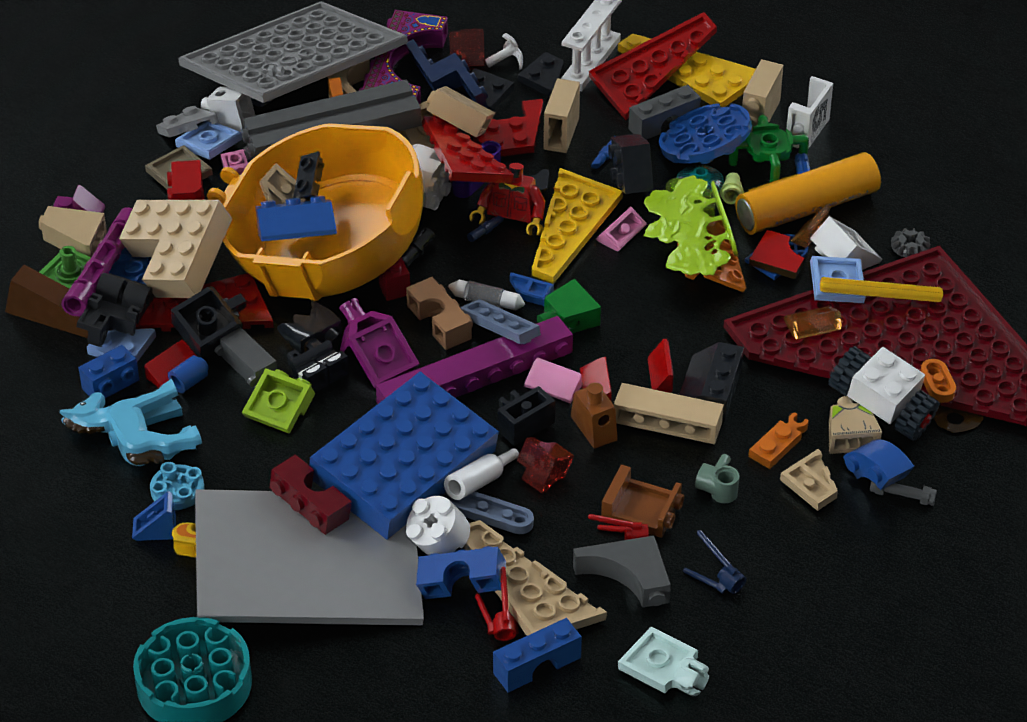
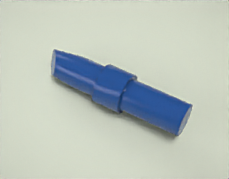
[591,136,616,169]

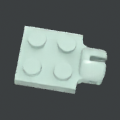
[618,627,709,696]

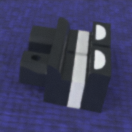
[287,338,349,392]

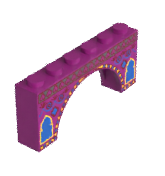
[359,10,448,104]

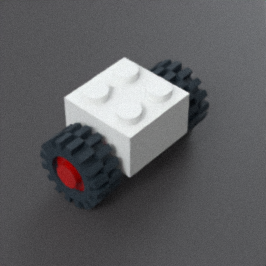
[828,346,940,441]

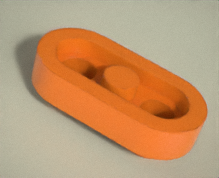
[921,359,956,403]

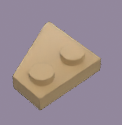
[259,163,305,204]
[780,449,838,511]

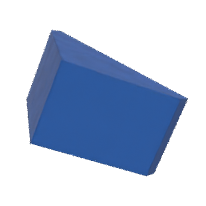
[132,491,176,541]

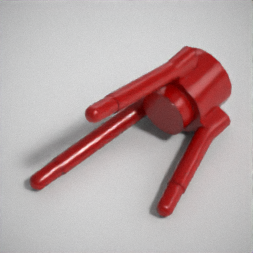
[588,514,649,540]
[475,567,519,641]

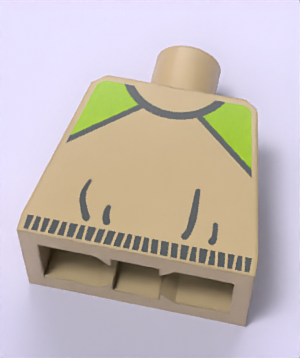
[829,396,882,454]

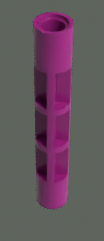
[61,208,133,316]

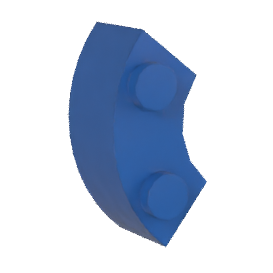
[843,439,914,490]

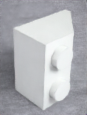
[810,216,882,270]

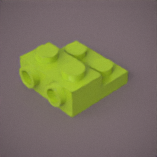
[242,368,315,434]

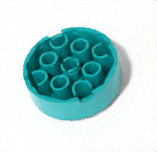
[133,617,252,722]

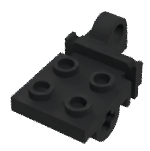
[76,273,155,347]

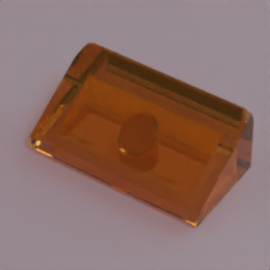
[791,204,830,248]
[784,306,842,339]

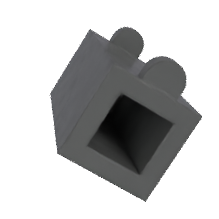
[214,327,277,388]

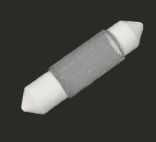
[448,279,525,311]

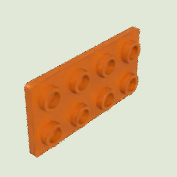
[677,216,746,292]

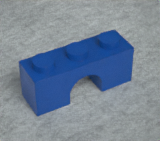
[416,546,506,599]
[493,617,582,692]

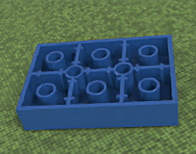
[309,371,499,540]

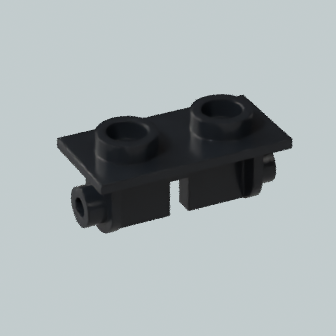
[293,151,324,201]

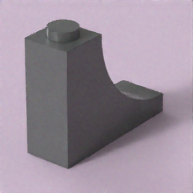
[573,536,671,608]

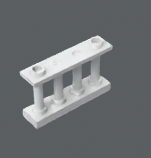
[561,0,622,92]

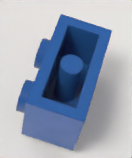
[78,345,139,398]

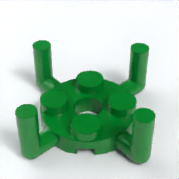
[728,115,809,182]

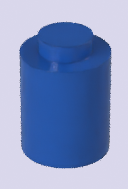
[168,355,208,393]

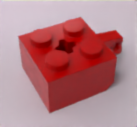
[167,160,205,200]

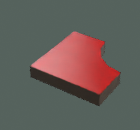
[749,230,805,279]

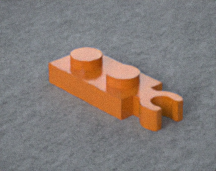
[748,413,809,469]

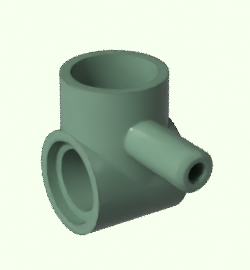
[695,454,739,503]

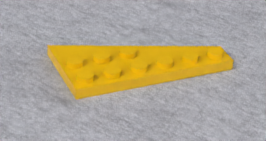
[532,168,623,284]

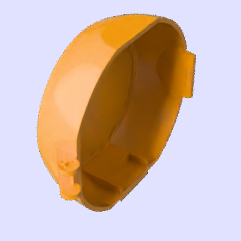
[207,123,424,301]

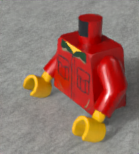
[469,163,545,236]

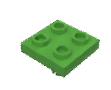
[39,246,91,289]

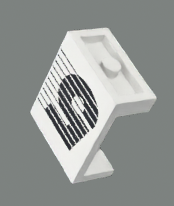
[787,76,833,148]

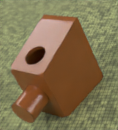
[571,382,617,449]

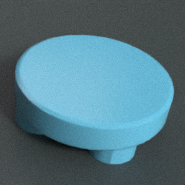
[150,462,204,510]

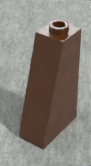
[5,265,88,338]

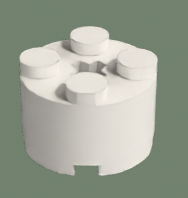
[406,496,470,555]

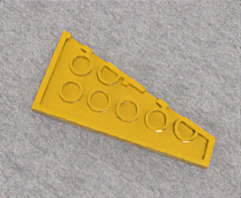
[618,34,756,107]

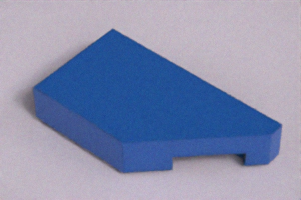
[510,272,554,306]

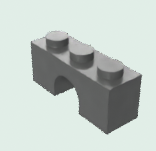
[629,85,701,140]

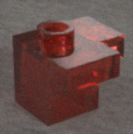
[449,29,485,66]
[517,437,574,493]

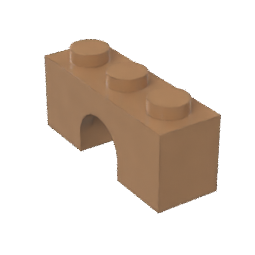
[406,277,473,350]

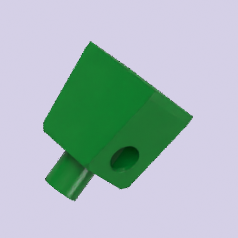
[537,279,601,333]

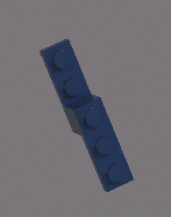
[406,39,488,109]

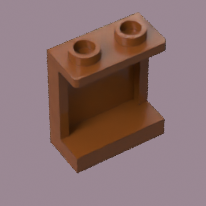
[601,465,684,538]

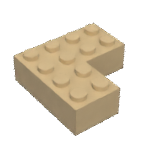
[119,200,232,298]

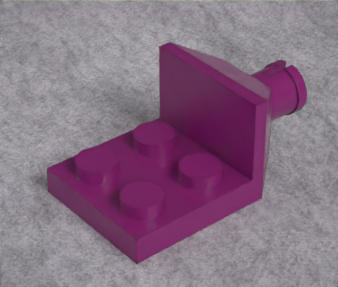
[339,298,420,388]

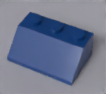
[255,196,337,241]

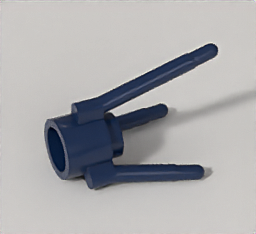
[683,530,747,594]

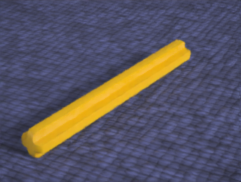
[819,277,943,302]

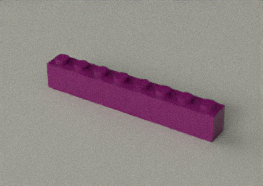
[376,316,573,404]

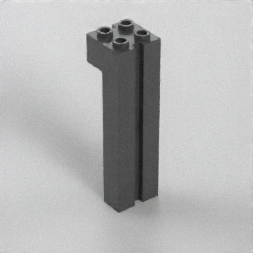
[241,79,422,161]

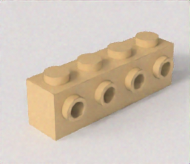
[614,383,724,444]

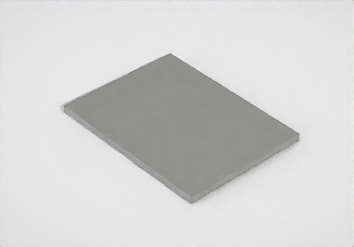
[178,1,408,103]
[195,489,424,625]

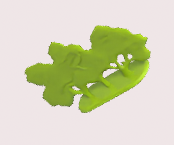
[644,175,738,276]

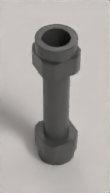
[870,482,937,506]

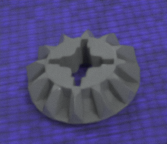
[891,228,931,257]

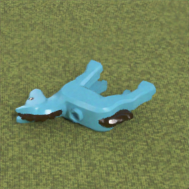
[60,378,202,466]

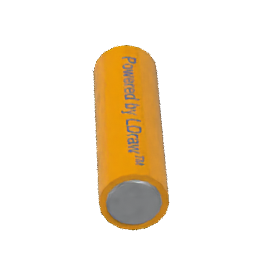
[735,152,881,235]

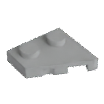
[156,106,219,137]

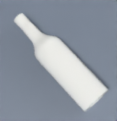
[444,448,519,500]

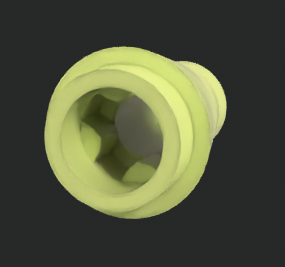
[720,173,744,204]

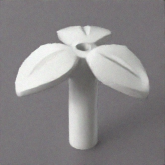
[485,33,523,70]

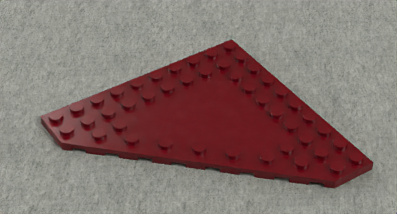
[724,246,1027,426]

